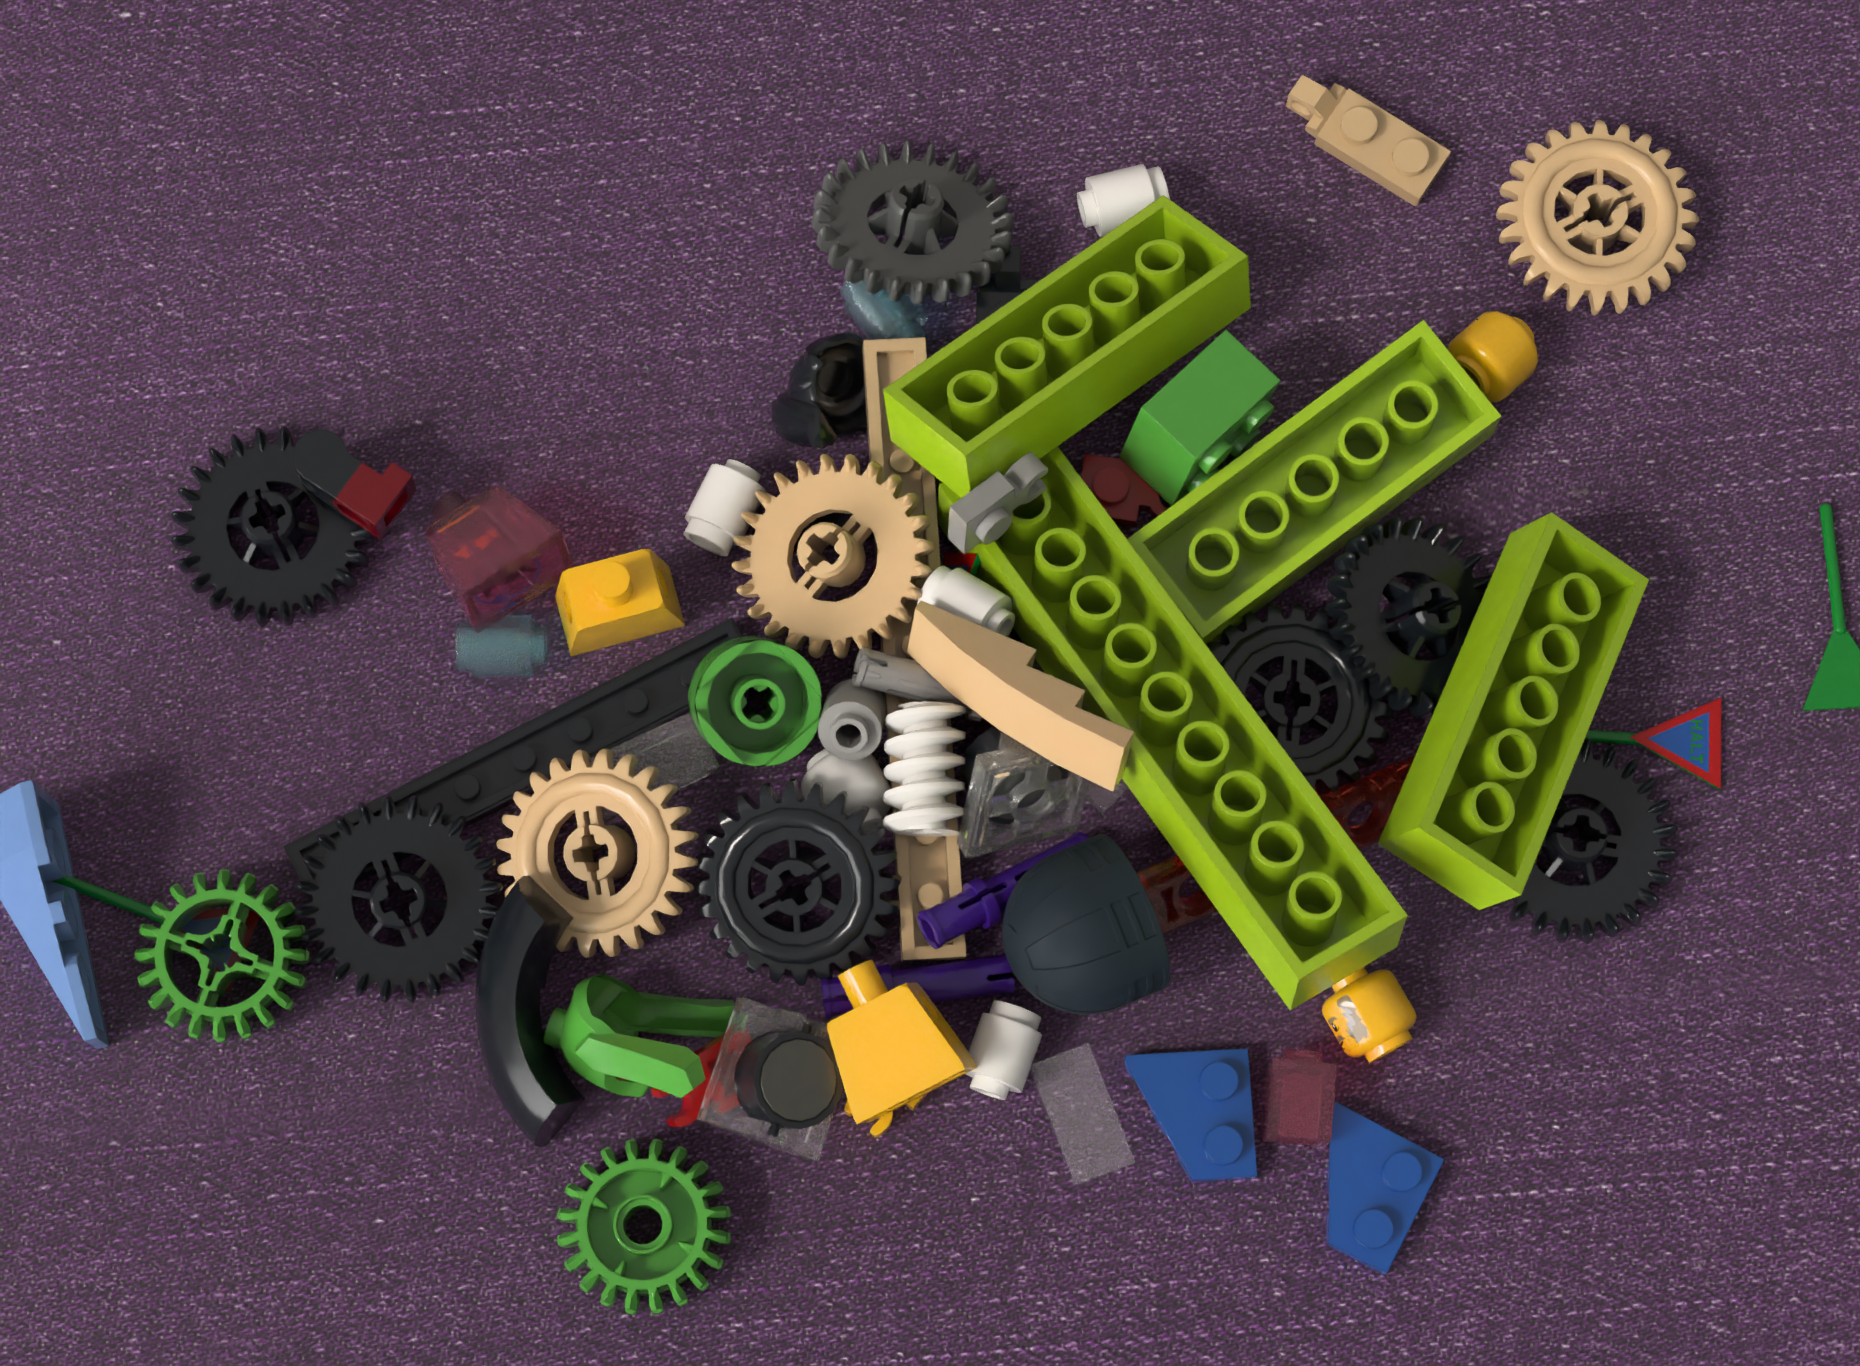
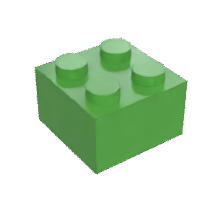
[1119,330,1281,506]

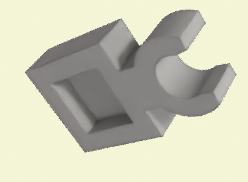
[948,452,1048,555]

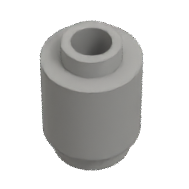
[818,679,887,761]

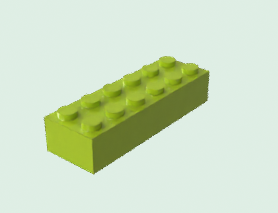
[883,195,1251,498]
[1127,320,1501,644]
[1378,512,1649,910]

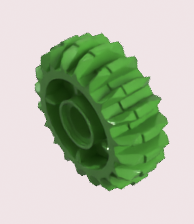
[557,1139,731,1315]

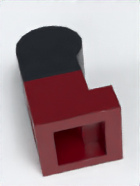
[293,430,417,540]

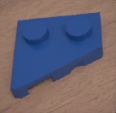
[1124,1048,1257,1182]
[1327,1101,1444,1275]

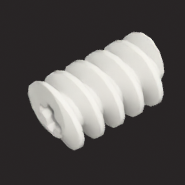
[883,701,966,837]

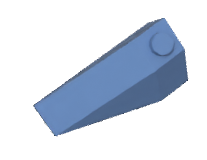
[0,780,109,1049]

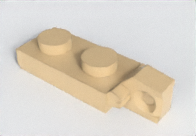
[1286,75,1451,206]

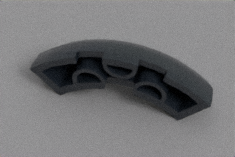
[476,875,585,1147]

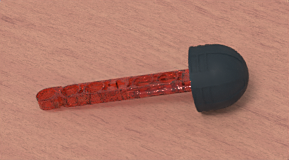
[1002,756,1415,1015]

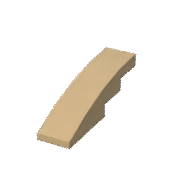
[907,600,1134,792]

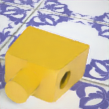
[555,549,685,657]
[827,959,977,1124]

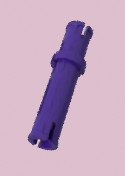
[917,831,1089,949]
[820,953,1015,1018]

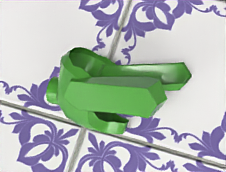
[544,975,745,1098]

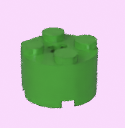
[688,635,822,767]

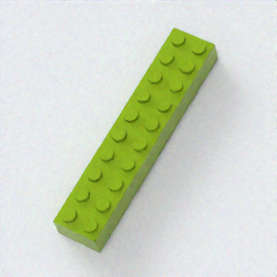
[937,446,1408,1011]

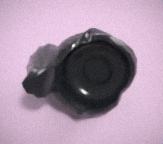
[771,332,867,449]

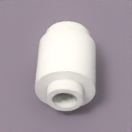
[1077,164,1170,237]
[683,459,766,556]
[917,566,1015,637]
[966,1000,1042,1100]

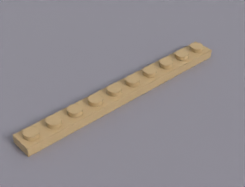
[862,337,966,962]

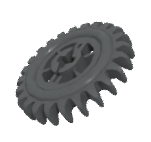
[812,140,1013,304]

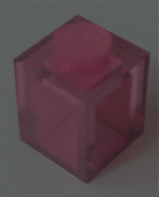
[1261,1049,1337,1148]

